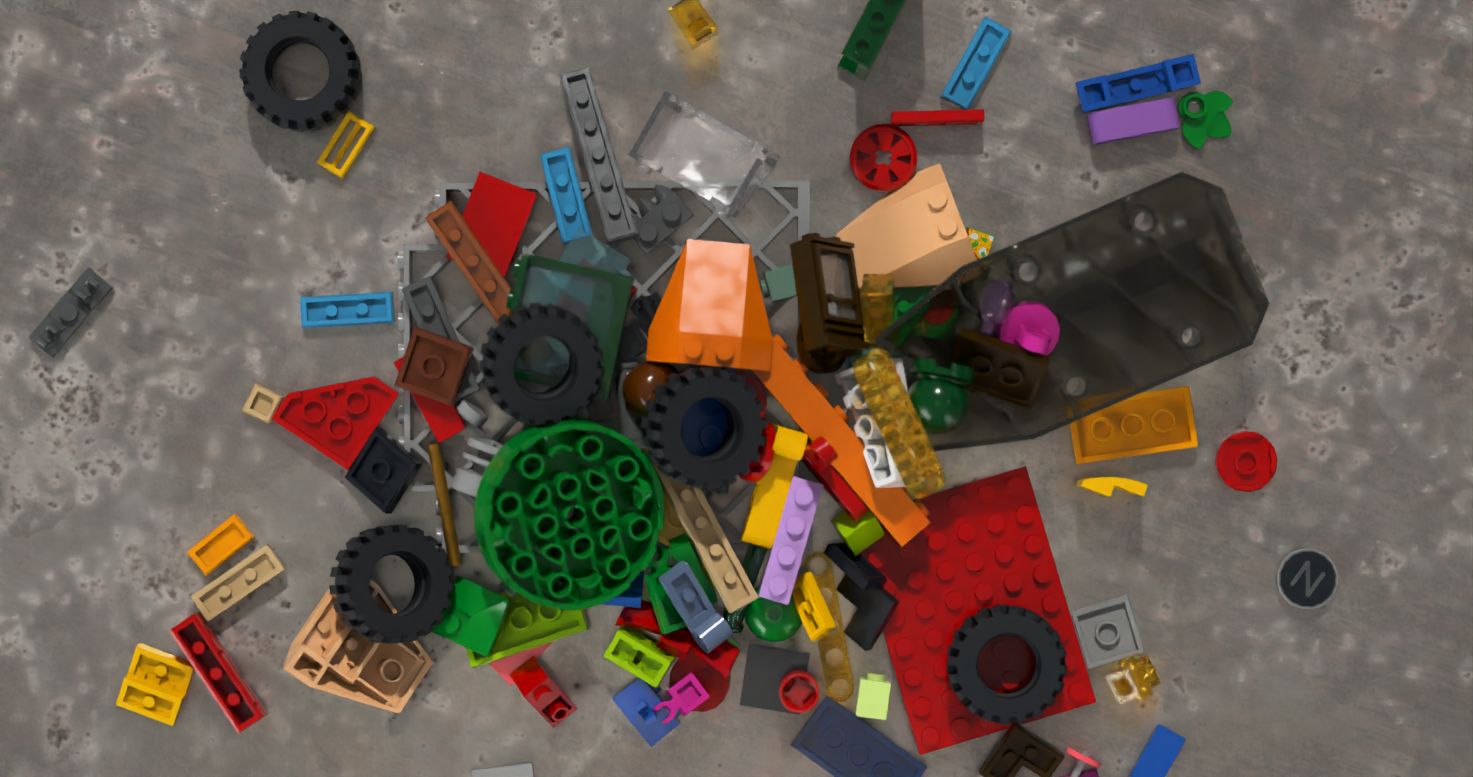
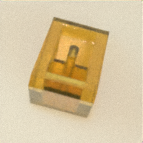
[668,0,718,50]

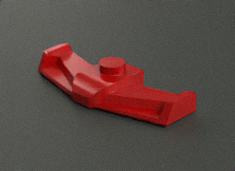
[615,600,740,679]

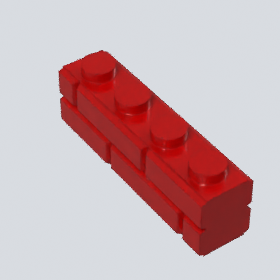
[169,612,268,734]

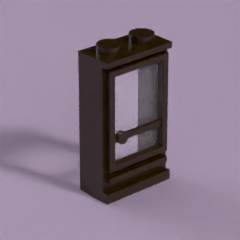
[790,233,870,358]

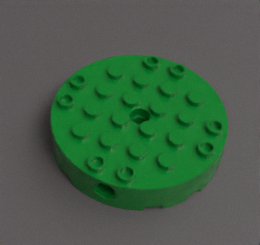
[474,418,665,610]

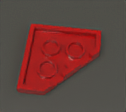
[271,376,400,470]

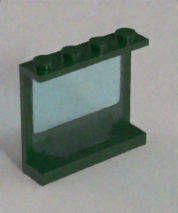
[506,254,635,401]

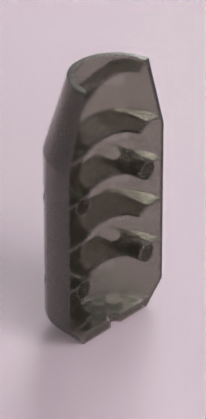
[875,172,1270,453]

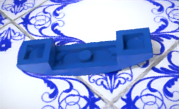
[1075,54,1201,112]

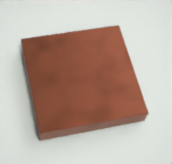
[394,327,474,406]

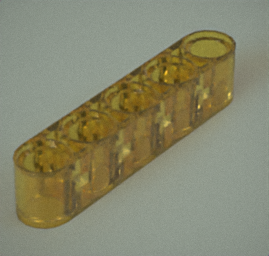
[853,349,945,499]
[804,552,854,702]

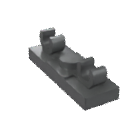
[28,267,113,357]

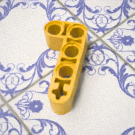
[740,425,808,549]

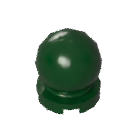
[906,358,974,434]

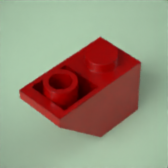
[509,655,577,728]

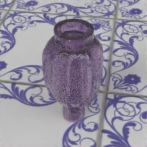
[980,278,1015,336]

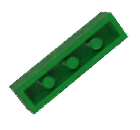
[668,533,718,604]

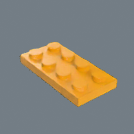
[1066,386,1198,464]

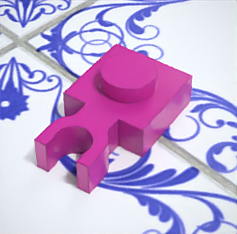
[652,672,710,725]

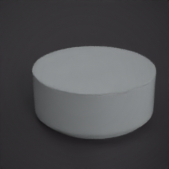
[457,399,488,427]

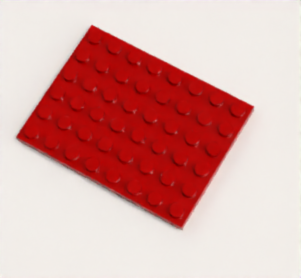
[860,466,1096,755]

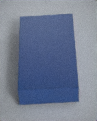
[1128,724,1186,777]

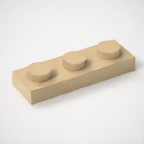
[191,544,285,622]

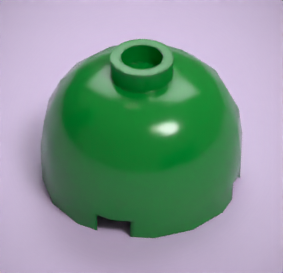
[744,584,803,643]

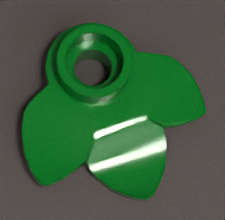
[1178,91,1233,149]

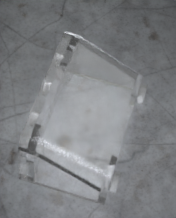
[629,90,780,219]

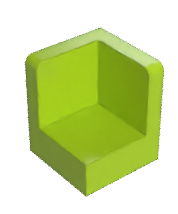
[830,505,885,556]

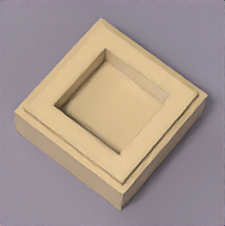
[242,383,284,424]

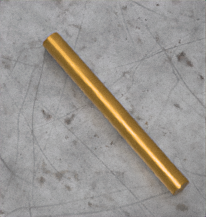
[427,443,462,567]

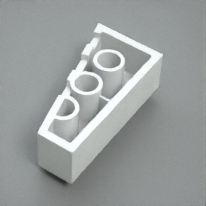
[834,358,924,488]

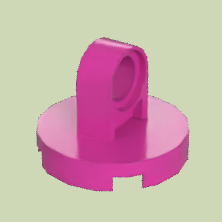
[997,301,1060,356]

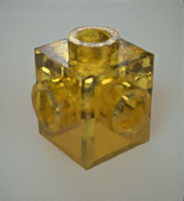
[1105,655,1161,704]

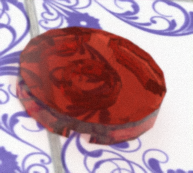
[669,651,731,712]

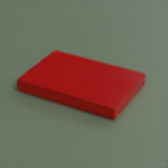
[446,172,538,278]

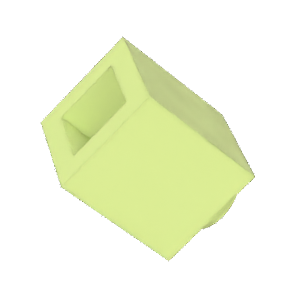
[854,673,891,720]

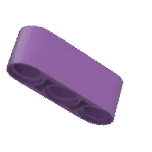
[1087,98,1180,145]

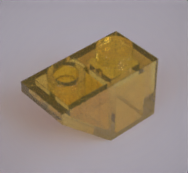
[861,274,896,346]

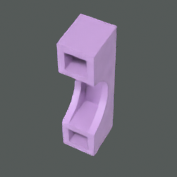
[758,476,823,605]

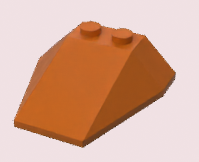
[646,239,773,372]

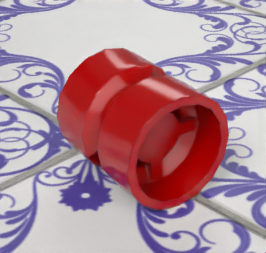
[779,670,820,713]

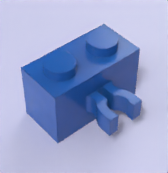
[613,677,681,747]

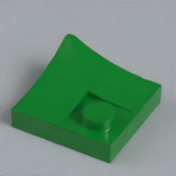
[432,575,511,658]

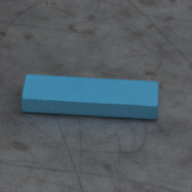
[940,16,1012,110]
[539,147,593,245]
[300,292,395,328]

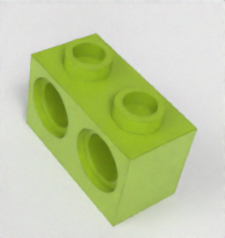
[603,625,676,688]

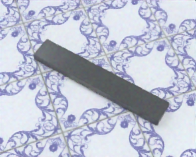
[560,67,638,245]

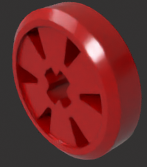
[849,124,917,192]

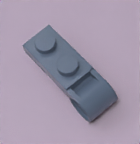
[658,560,733,653]

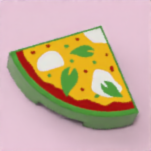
[965,227,995,266]

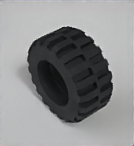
[239,11,362,132]
[479,303,604,427]
[641,366,768,489]
[329,524,455,644]
[946,604,1068,725]

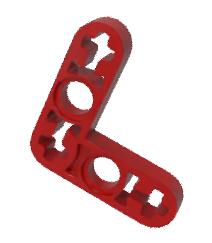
[801,436,868,522]

